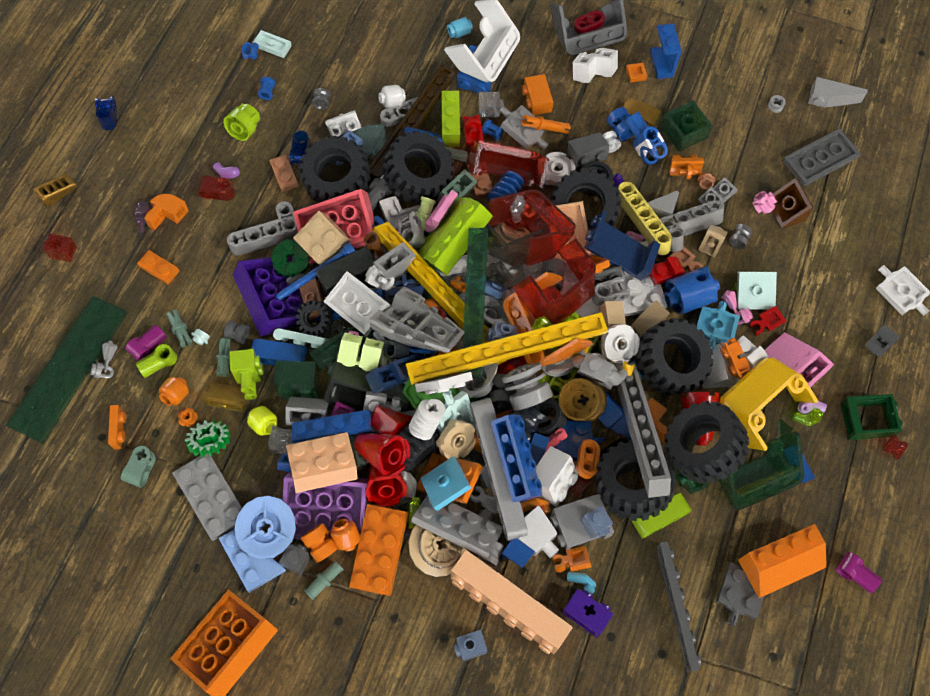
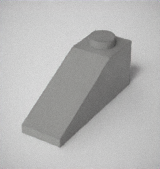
[808,77,868,108]

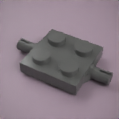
[716,562,764,626]

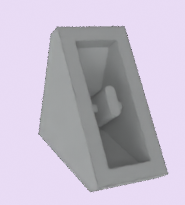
[648,191,679,219]
[373,242,416,278]

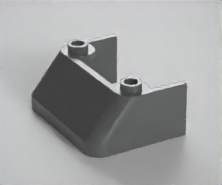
[550,0,627,55]

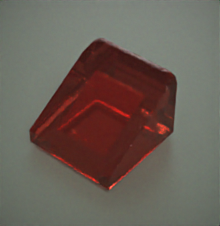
[568,474,592,498]

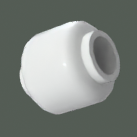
[379,85,405,108]

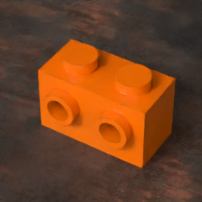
[522,74,553,115]

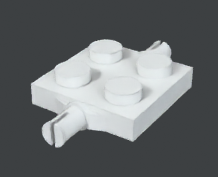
[876,265,930,316]

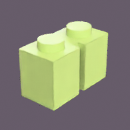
[337,333,384,371]

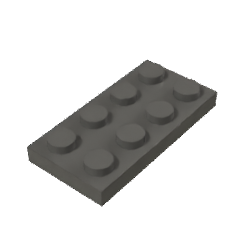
[782,128,861,187]

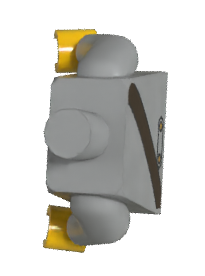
[572,346,635,390]

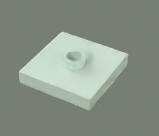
[736,272,777,310]

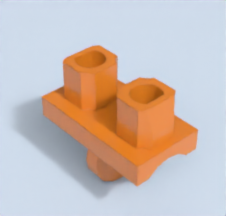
[669,155,704,179]

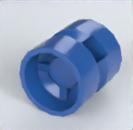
[607,107,634,141]

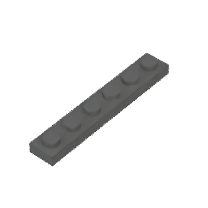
[656,541,701,673]

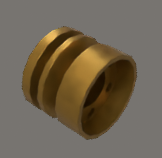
[559,378,608,421]

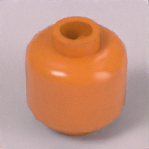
[159,377,189,406]
[330,519,360,551]

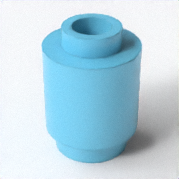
[447,17,473,38]

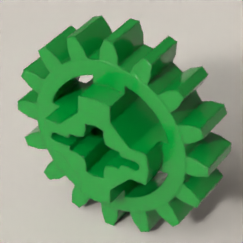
[185,420,231,458]

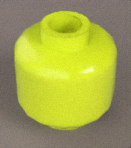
[247,406,277,436]

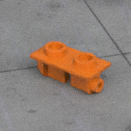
[720,337,751,379]

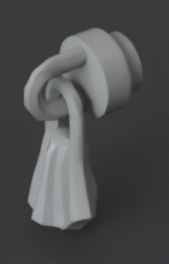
[90,341,118,379]

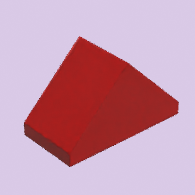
[371,405,413,435]

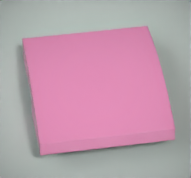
[425,190,458,233]

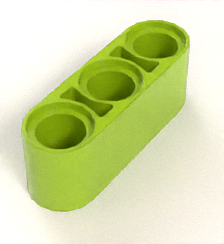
[632,493,692,539]

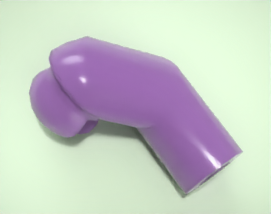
[213,162,240,179]

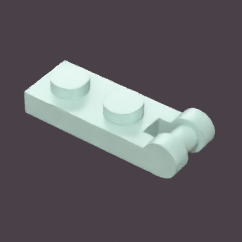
[273,329,331,350]

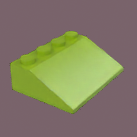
[416,197,493,276]

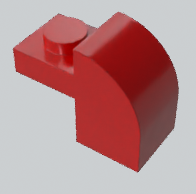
[649,256,686,285]

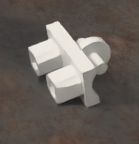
[325,110,361,137]
[365,265,402,293]

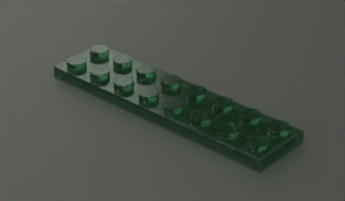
[6,296,128,444]

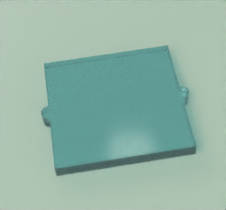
[355,124,386,155]

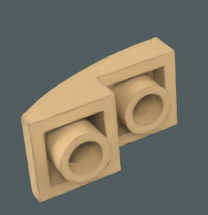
[630,300,670,338]

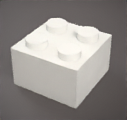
[536,446,578,507]

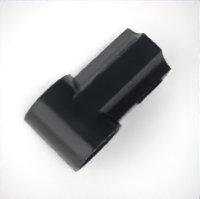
[373,331,410,360]

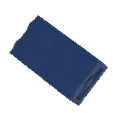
[584,211,660,281]

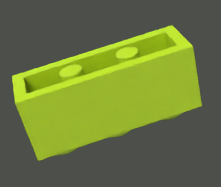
[442,91,460,147]

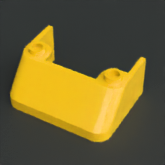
[719,357,818,451]

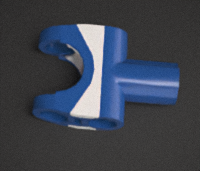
[625,112,668,165]

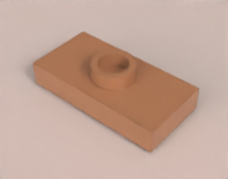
[300,278,324,320]

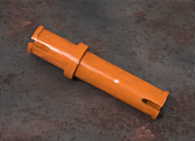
[521,115,571,134]

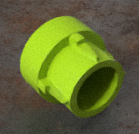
[223,103,260,141]

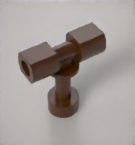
[364,232,389,260]

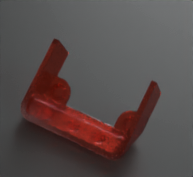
[469,138,550,188]
[487,190,576,266]
[512,238,596,325]

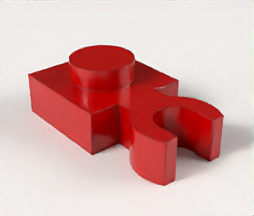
[749,306,786,336]

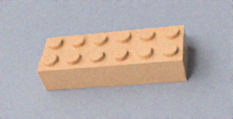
[451,550,573,654]

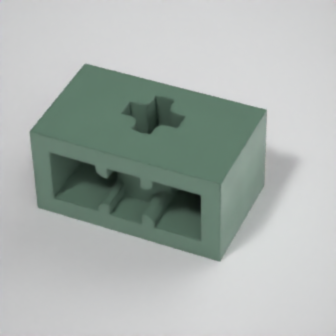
[436,169,478,202]

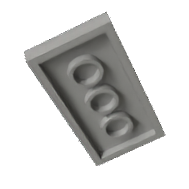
[172,454,242,541]
[411,495,503,559]

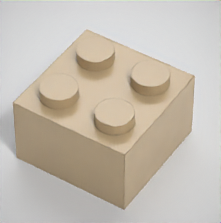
[294,211,351,265]

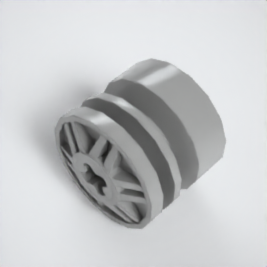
[501,362,553,410]

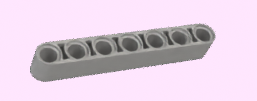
[469,398,528,541]

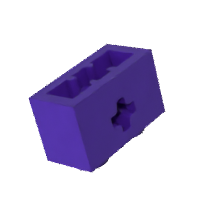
[562,589,613,638]

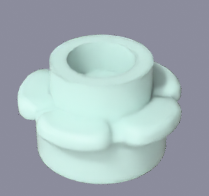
[191,329,210,346]

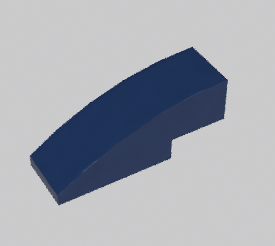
[365,353,426,394]

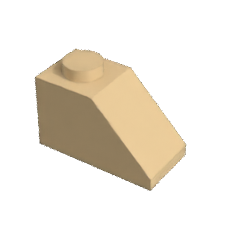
[698,225,728,258]

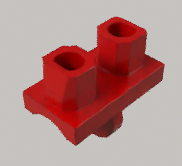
[462,115,484,148]

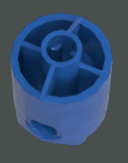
[664,266,720,315]

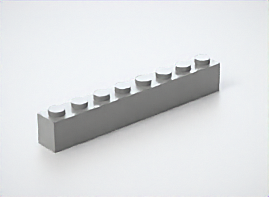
[615,362,671,498]

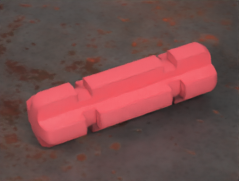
[544,428,568,454]

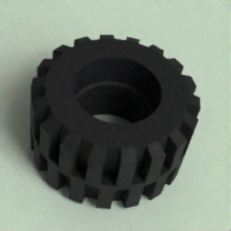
[398,425,440,471]

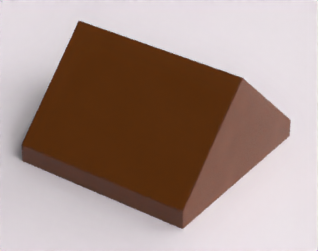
[772,178,814,228]

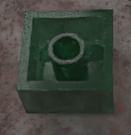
[660,100,713,152]
[273,361,320,400]

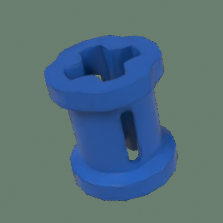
[257,77,276,100]
[482,119,504,141]

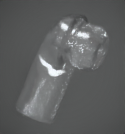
[510,195,526,222]

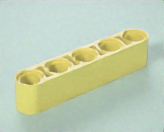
[618,182,672,255]

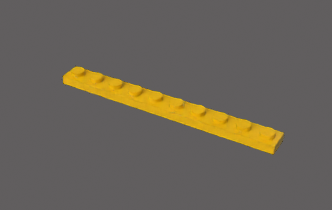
[372,222,509,366]
[406,312,608,385]

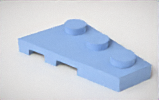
[219,529,286,593]

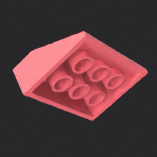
[293,189,375,265]

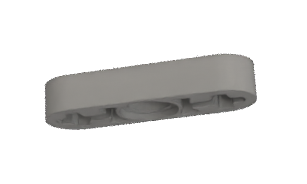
[380,97,418,127]

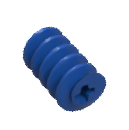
[487,171,524,212]

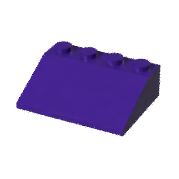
[232,256,310,337]

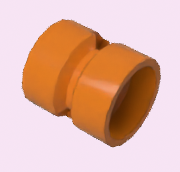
[300,523,338,563]

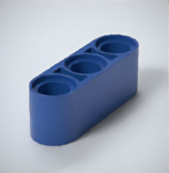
[251,339,308,369]

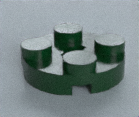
[271,239,309,278]

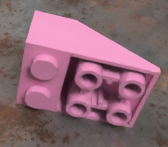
[764,332,834,388]

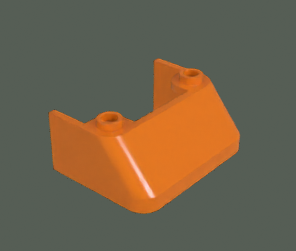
[503,272,593,366]

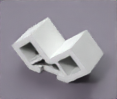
[573,48,618,83]

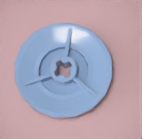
[235,496,296,559]

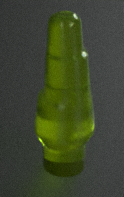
[408,497,420,529]

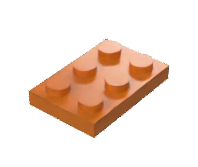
[416,453,483,504]

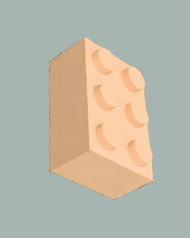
[286,432,357,493]

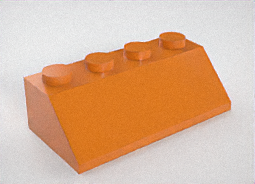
[738,524,826,598]

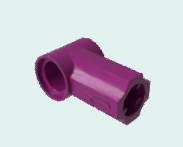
[126,325,167,361]
[836,552,882,594]

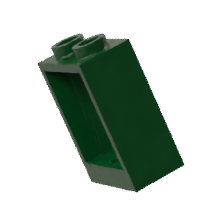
[840,394,903,440]

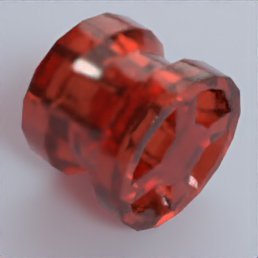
[883,434,908,459]

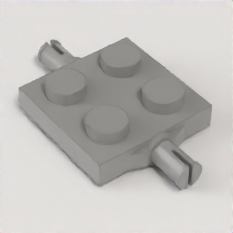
[499,105,548,150]

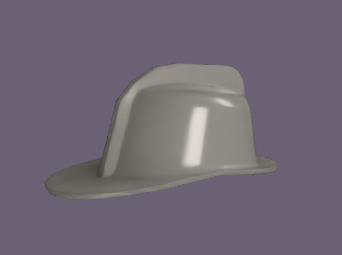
[476,295,510,328]
[459,363,498,398]

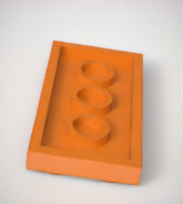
[349,504,408,596]

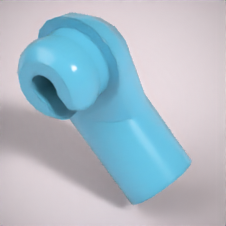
[567,571,596,594]

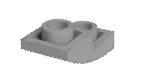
[698,177,737,204]

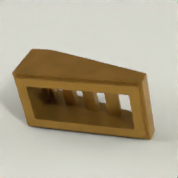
[33,173,78,207]

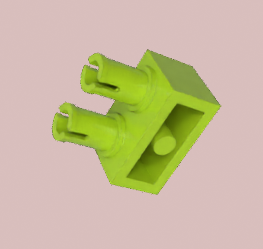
[230,349,264,400]

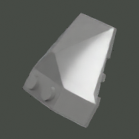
[369,286,465,353]

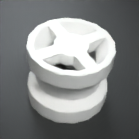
[603,131,621,153]

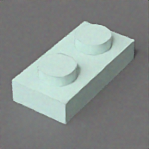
[253,30,292,58]

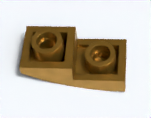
[623,98,662,127]

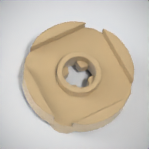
[436,419,476,459]

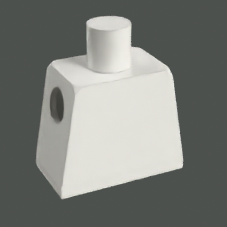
[517,506,559,558]

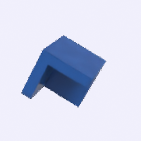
[501,538,534,568]

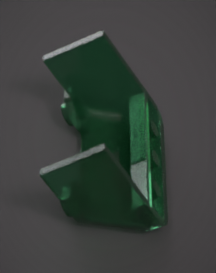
[718,419,804,510]

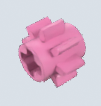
[752,191,777,214]

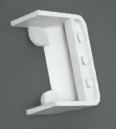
[444,0,520,82]

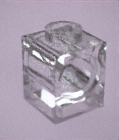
[478,92,503,117]

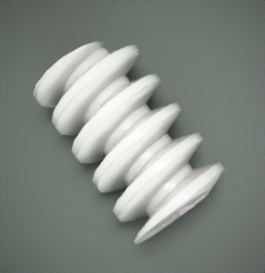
[409,399,445,440]

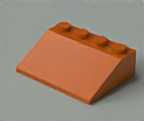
[170,589,278,696]

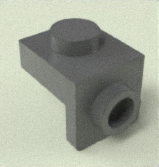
[865,325,899,358]

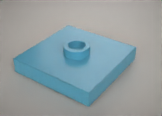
[420,456,471,511]

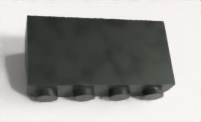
[324,352,409,412]

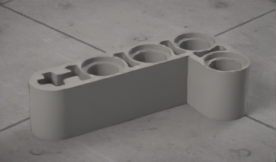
[227,201,298,255]
[660,201,724,252]

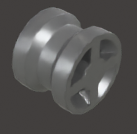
[312,88,331,110]

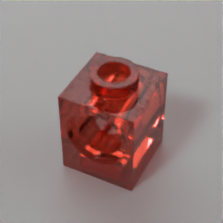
[43,233,77,262]

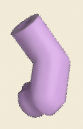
[798,401,827,414]

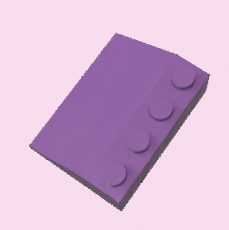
[283,472,368,544]

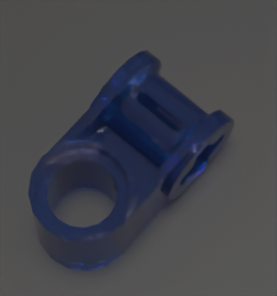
[95,96,117,130]
[289,130,311,165]

